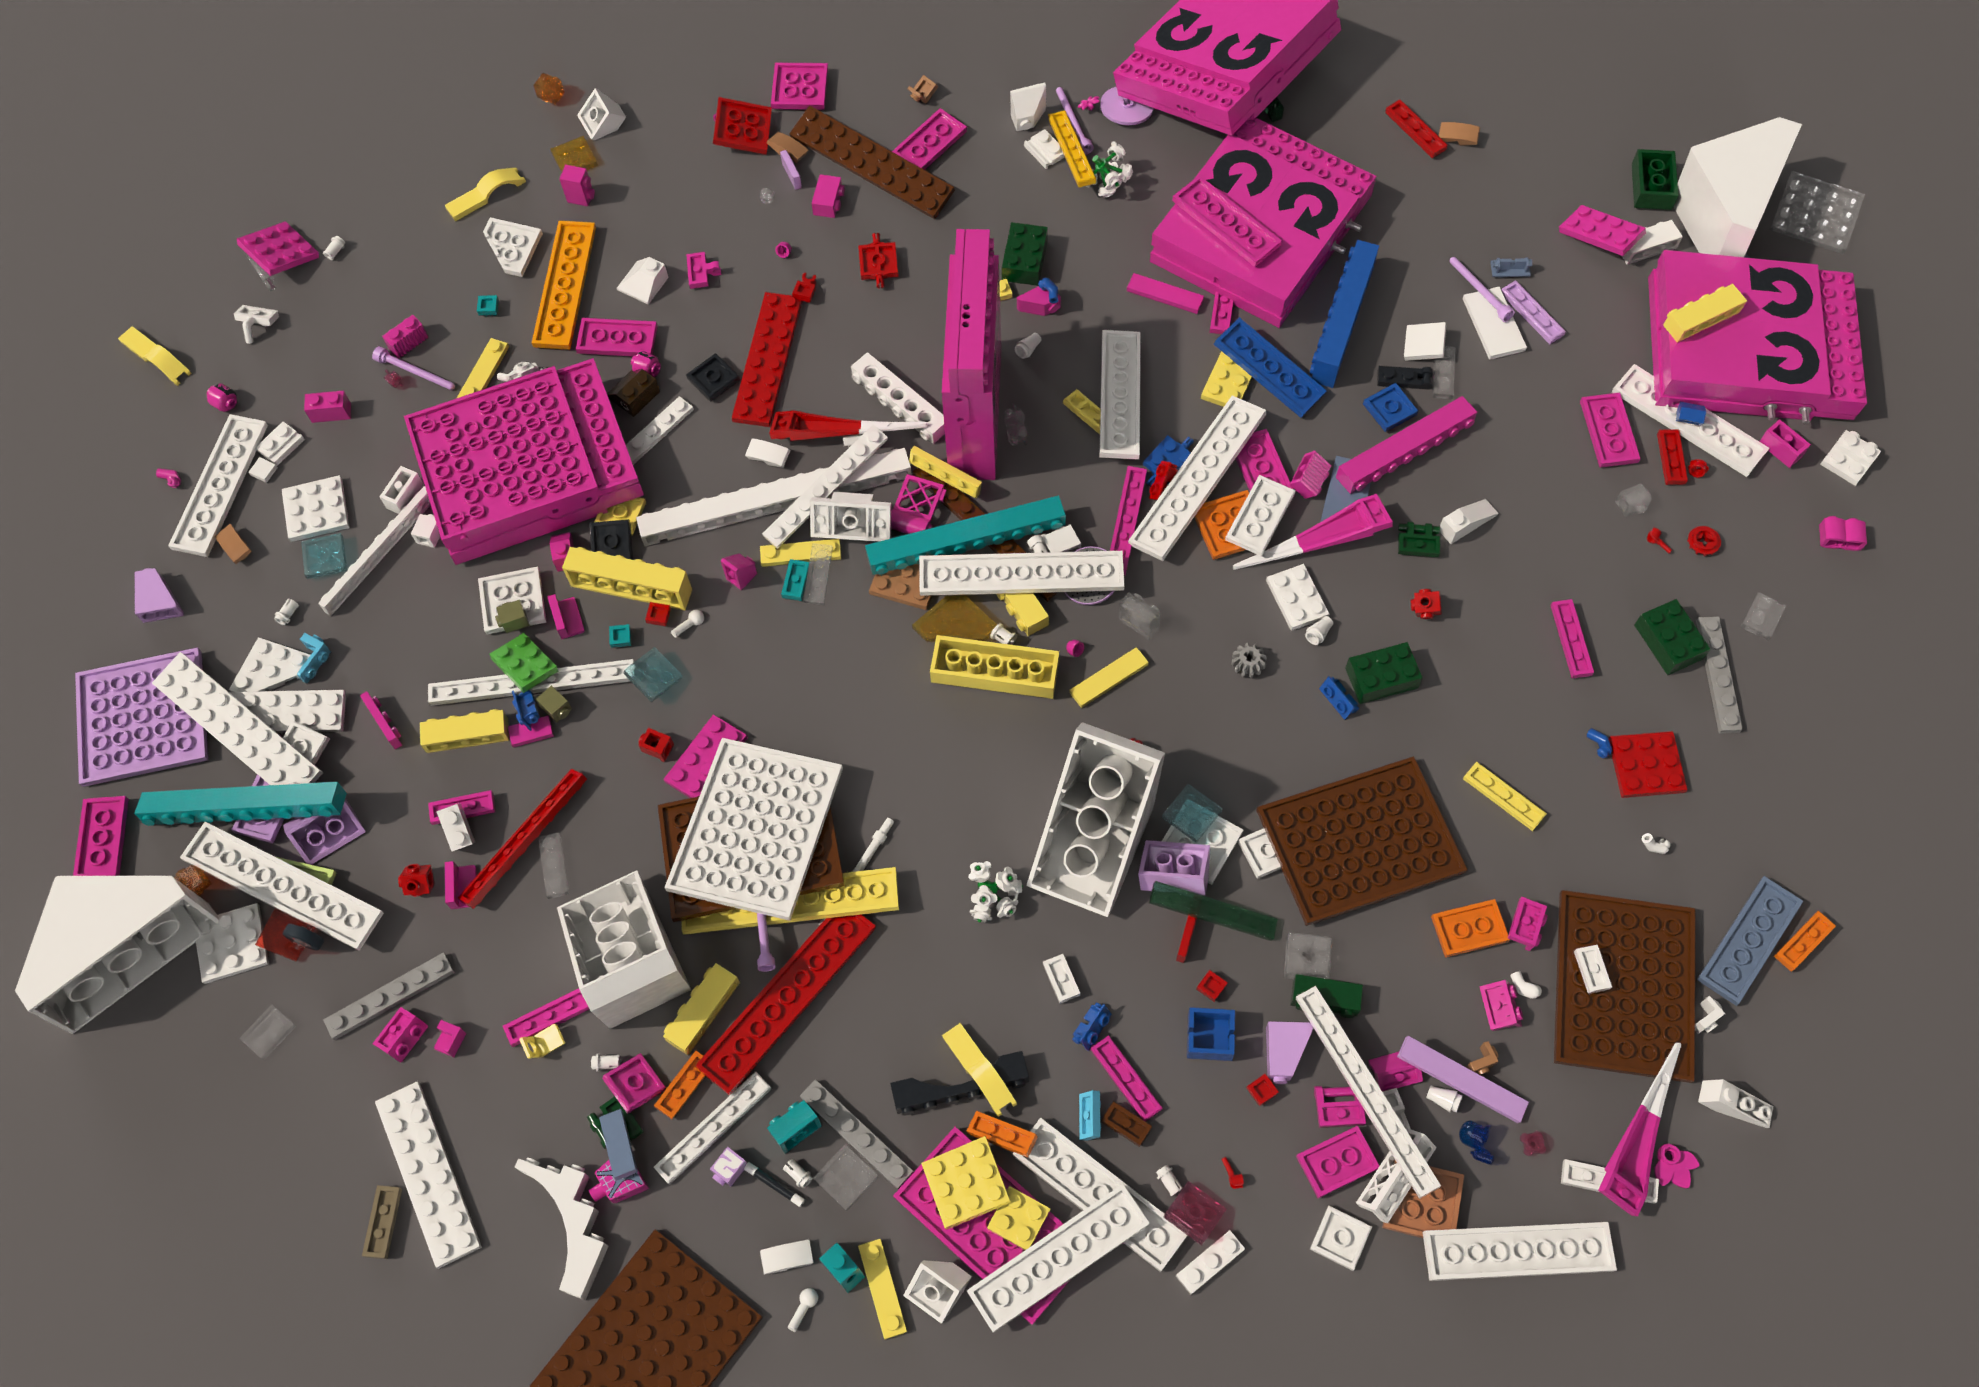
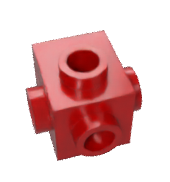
[1411,589,1442,619]
[398,864,434,897]

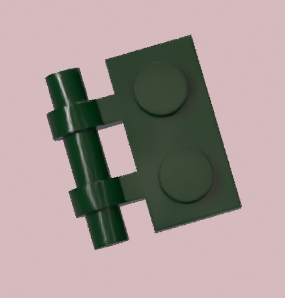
[1398,522,1440,557]
[587,1096,644,1149]

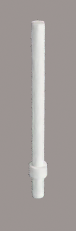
[819,818,894,925]

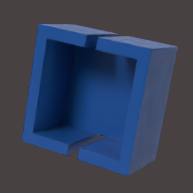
[1187,1007,1235,1061]

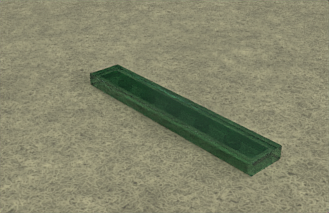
[1149,881,1278,941]

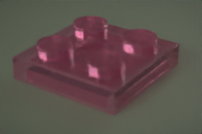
[1163,1181,1227,1246]

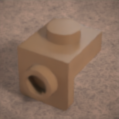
[907,75,938,104]
[1466,1041,1498,1076]

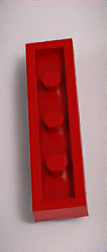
[1385,99,1447,158]

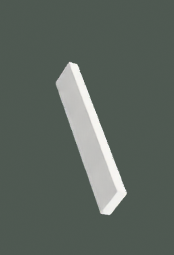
[654,1072,772,1185]

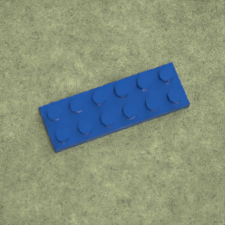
[1214,317,1327,418]

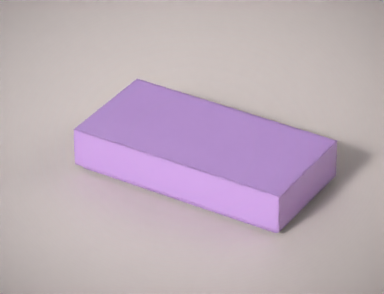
[780,150,802,190]

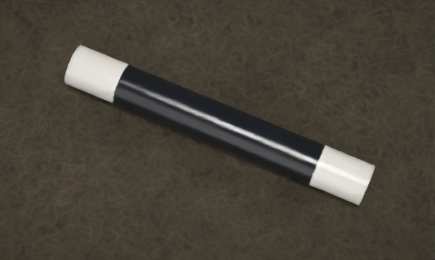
[744,1162,805,1207]

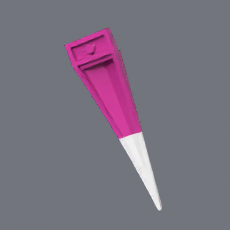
[1233,494,1393,570]
[1598,1043,1681,1217]

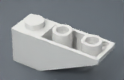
[1698,1079,1773,1128]

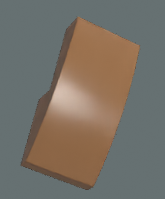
[1439,122,1480,145]
[767,132,808,163]
[215,524,252,564]

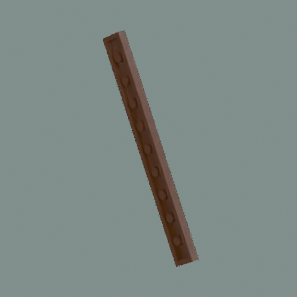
[913,467,1058,602]

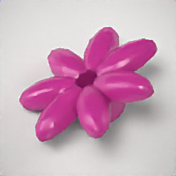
[1078,96,1100,110]

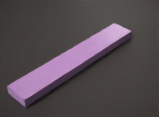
[1397,1036,1529,1123]

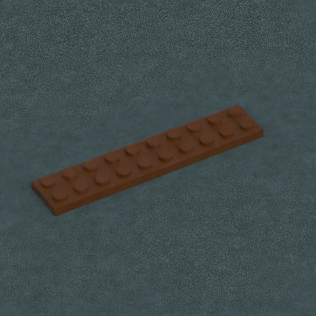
[789,105,955,220]

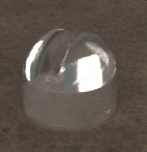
[760,188,775,204]

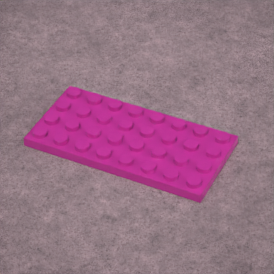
[893,1127,1071,1325]

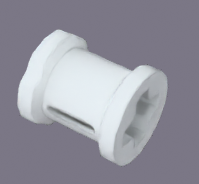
[990,623,1017,645]

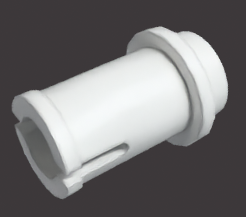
[323,236,345,260]
[274,599,299,625]
[591,1053,620,1072]
[783,1159,813,1188]
[1156,1165,1183,1196]

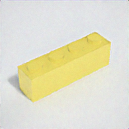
[1663,284,1747,343]
[996,593,1049,636]
[420,709,509,753]
[663,963,740,1056]

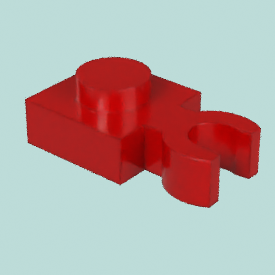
[792,273,816,303]

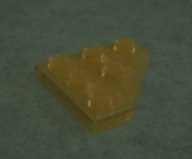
[912,595,997,642]

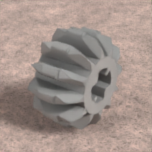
[1231,642,1267,678]

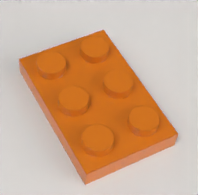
[1431,899,1510,958]

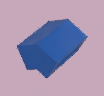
[1676,402,1706,426]

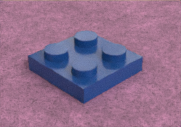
[1363,383,1418,432]

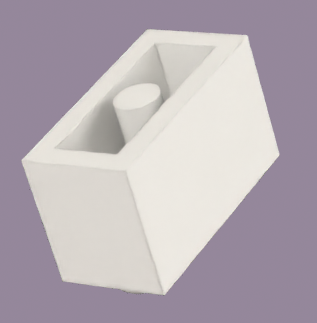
[380,466,424,514]
[437,803,475,851]

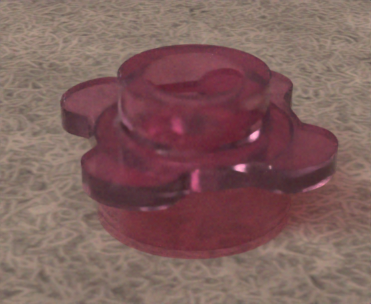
[384,369,404,388]
[1520,1131,1546,1156]

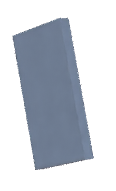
[1320,456,1371,522]

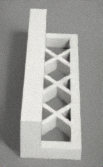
[1356,1128,1437,1224]

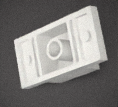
[810,492,891,542]

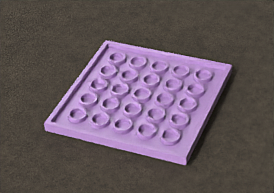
[75,648,208,787]

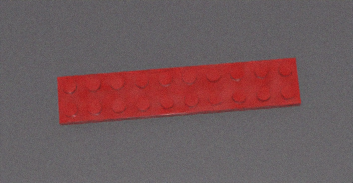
[695,914,876,1096]

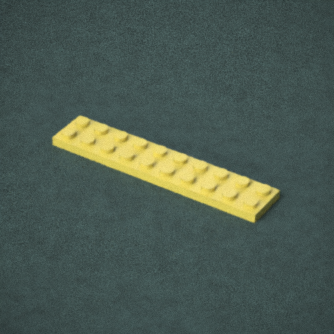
[682,867,899,935]

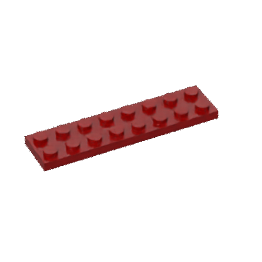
[732,292,802,427]

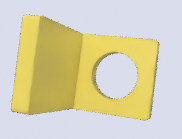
[519,1024,565,1059]

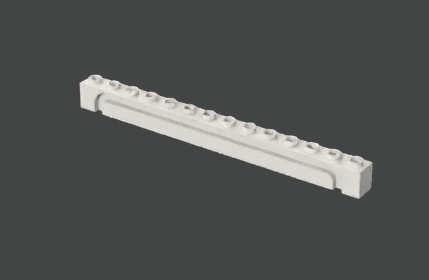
[636,448,912,546]

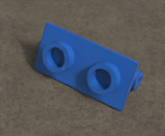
[1319,676,1360,720]
[512,690,540,731]
[1072,1003,1112,1051]

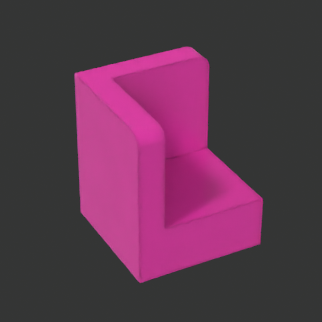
[434,1020,466,1058]

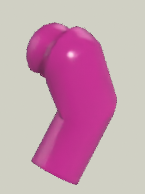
[156,468,181,488]

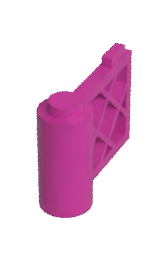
[891,474,947,534]

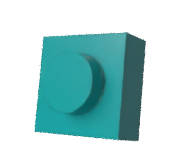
[477,295,499,316]
[609,624,631,648]

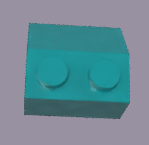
[767,1100,822,1154]

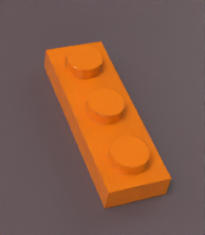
[1774,911,1836,972]
[654,1051,705,1120]
[966,1111,1038,1158]

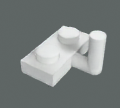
[234,305,279,344]

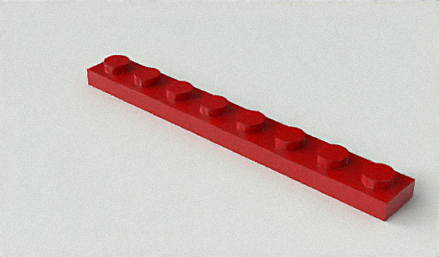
[458,769,587,909]

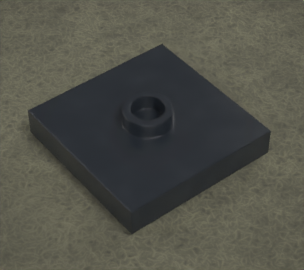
[686,353,740,402]
[589,519,633,560]

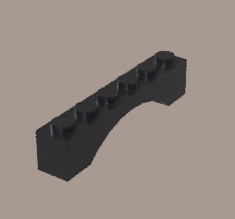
[890,1051,1029,1116]

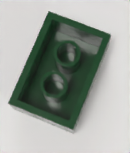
[1632,149,1678,210]
[1001,222,1048,286]
[1634,599,1711,676]
[1345,642,1422,704]

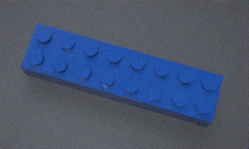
[1309,240,1379,388]

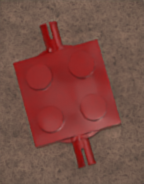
[858,232,898,289]

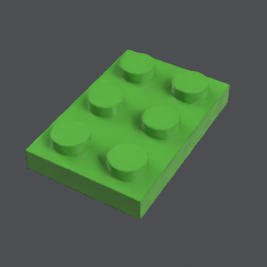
[489,633,558,693]

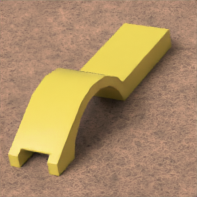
[445,168,526,221]
[118,326,192,386]
[942,1023,1017,1117]

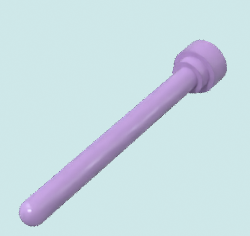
[1056,87,1094,155]
[1449,257,1515,322]
[372,346,455,390]
[757,913,776,972]

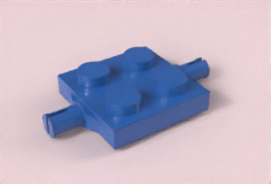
[1143,435,1194,487]

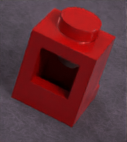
[639,728,674,762]

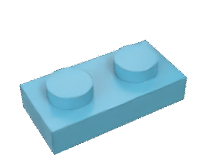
[1079,1090,1101,1141]

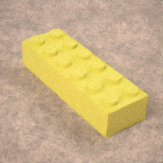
[562,547,692,610]
[930,635,1059,699]

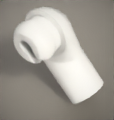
[1642,834,1671,854]
[1510,971,1542,999]

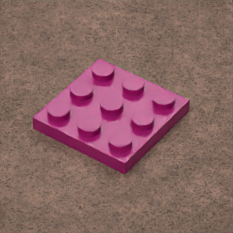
[771,63,828,110]
[237,221,319,276]

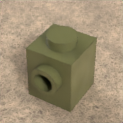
[495,599,530,633]
[536,685,572,723]

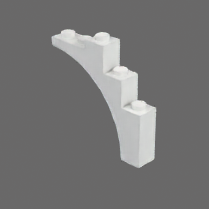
[515,1158,608,1301]

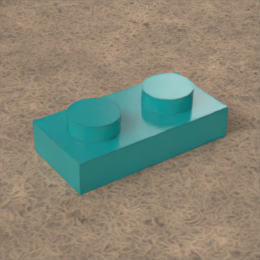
[781,559,810,601]

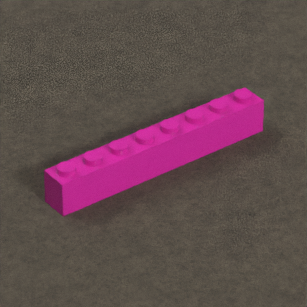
[1336,396,1477,494]

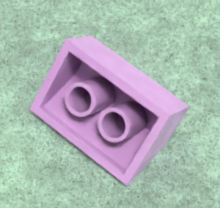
[283,799,366,865]
[1138,840,1210,896]

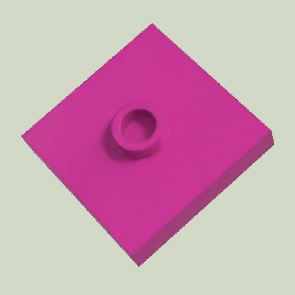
[602,1053,666,1114]

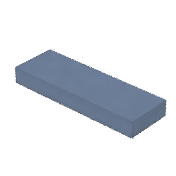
[599,1109,638,1181]

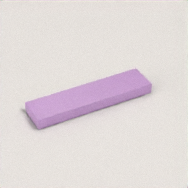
[1501,280,1566,345]

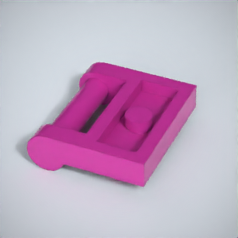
[1314,1086,1366,1128]

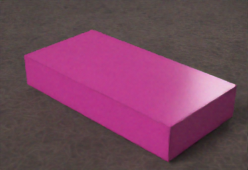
[508,716,554,748]

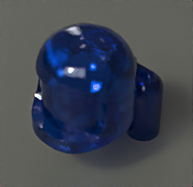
[1459,1120,1495,1166]

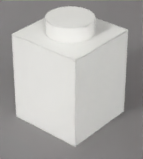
[411,514,440,548]

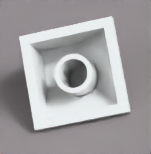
[1010,82,1046,132]
[577,88,626,140]
[617,257,669,305]
[903,1260,972,1324]

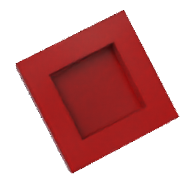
[645,602,671,626]
[1196,970,1228,1002]
[1246,1074,1279,1106]

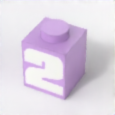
[710,1147,747,1187]

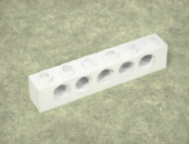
[851,352,945,444]

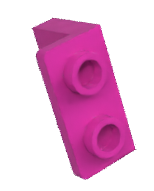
[1508,897,1548,951]
[1479,980,1523,1031]
[373,1007,428,1063]

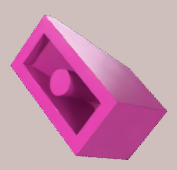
[1017,286,1061,316]
[549,532,574,572]
[721,553,757,590]

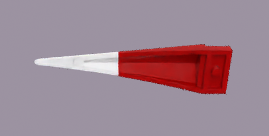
[769,410,928,441]

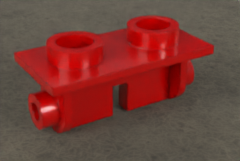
[1149,461,1178,500]

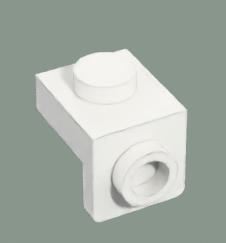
[1695,996,1725,1034]

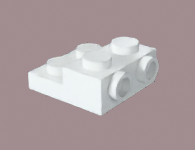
[1820,430,1881,486]

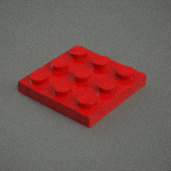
[713,97,772,155]
[1609,731,1687,798]

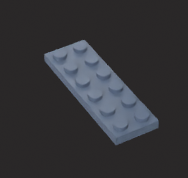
[1697,876,1803,1006]

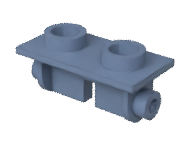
[1490,257,1532,277]

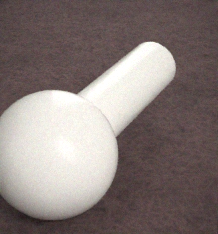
[671,610,704,637]
[788,1288,818,1332]

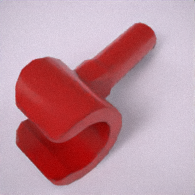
[1647,528,1672,553]
[1221,1157,1244,1189]

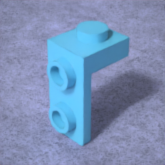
[297,633,331,684]

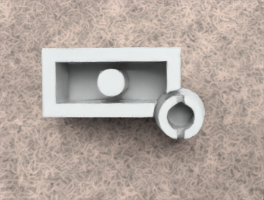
[1027,524,1081,553]

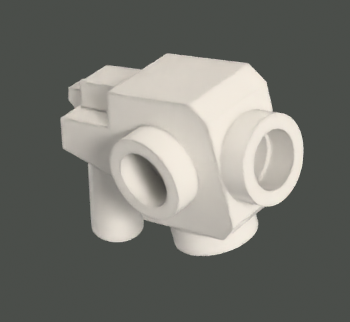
[497,362,539,382]

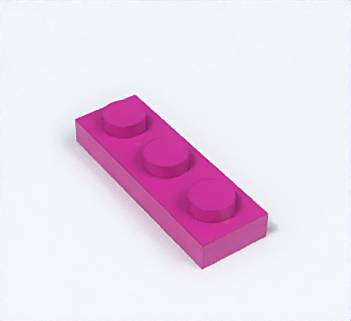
[360,691,402,749]
[428,790,495,825]

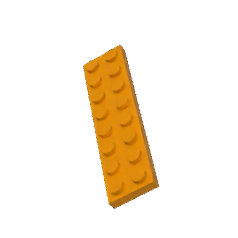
[532,221,596,350]

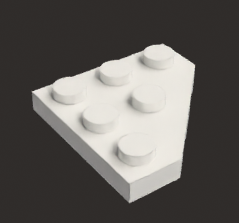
[483,217,543,277]
[229,637,310,692]

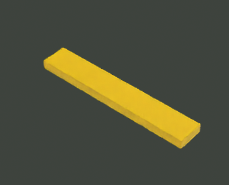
[1048,111,1096,187]

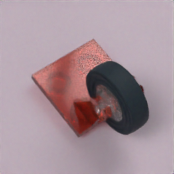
[255,908,324,962]

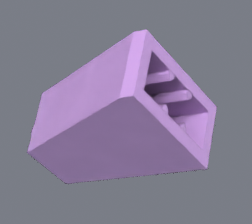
[135,568,184,623]
[1266,1022,1313,1084]

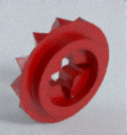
[1687,526,1721,556]

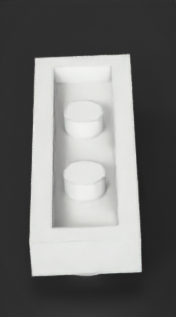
[1176,1230,1245,1295]

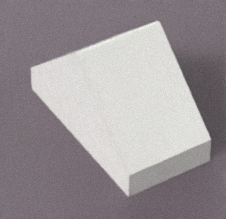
[1673,117,1802,257]
[1026,722,1165,917]
[557,870,691,1029]
[15,876,219,1034]

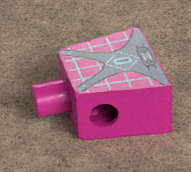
[588,1160,649,1204]

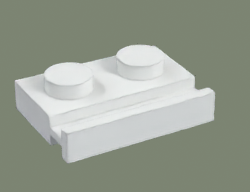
[1024,129,1065,169]
[256,422,305,466]

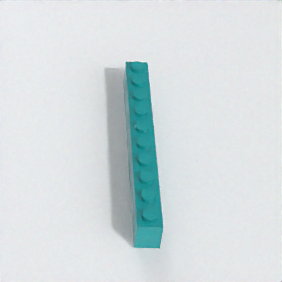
[865,495,1066,575]
[134,782,347,826]

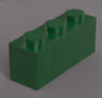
[1290,974,1363,1018]

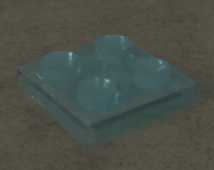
[301,533,347,579]
[623,647,683,702]
[1162,784,1223,843]

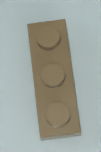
[362,1185,402,1259]

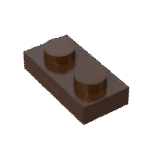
[1101,1101,1152,1147]

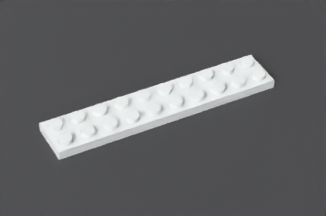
[1128,396,1266,561]
[919,551,1124,596]
[152,652,323,785]
[180,822,384,951]

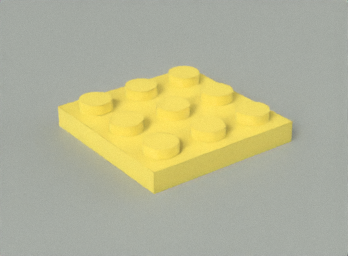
[921,1136,1011,1230]

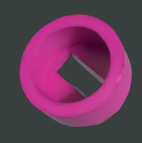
[775,242,792,258]
[1066,639,1084,657]

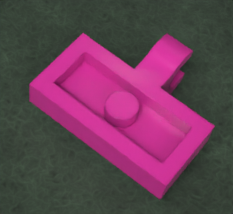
[686,252,721,289]

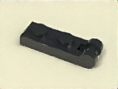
[1377,366,1433,389]

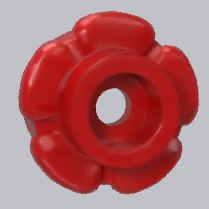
[1688,459,1709,478]

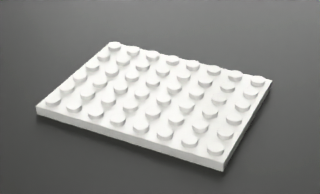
[665,738,843,921]

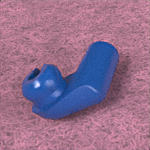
[1038,278,1058,303]
[1587,728,1612,758]

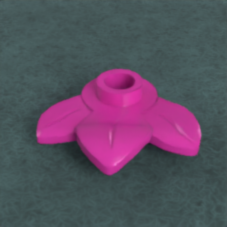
[1654,1144,1699,1189]

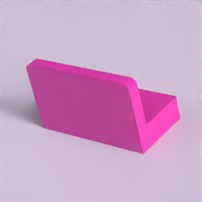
[547,594,585,639]
[445,861,476,910]
[1368,1052,1423,1092]

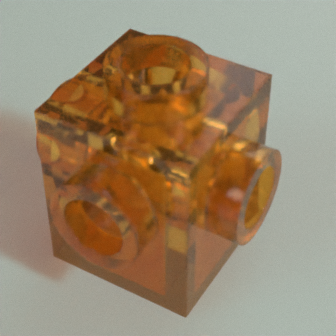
[533,73,565,105]
[174,865,212,897]

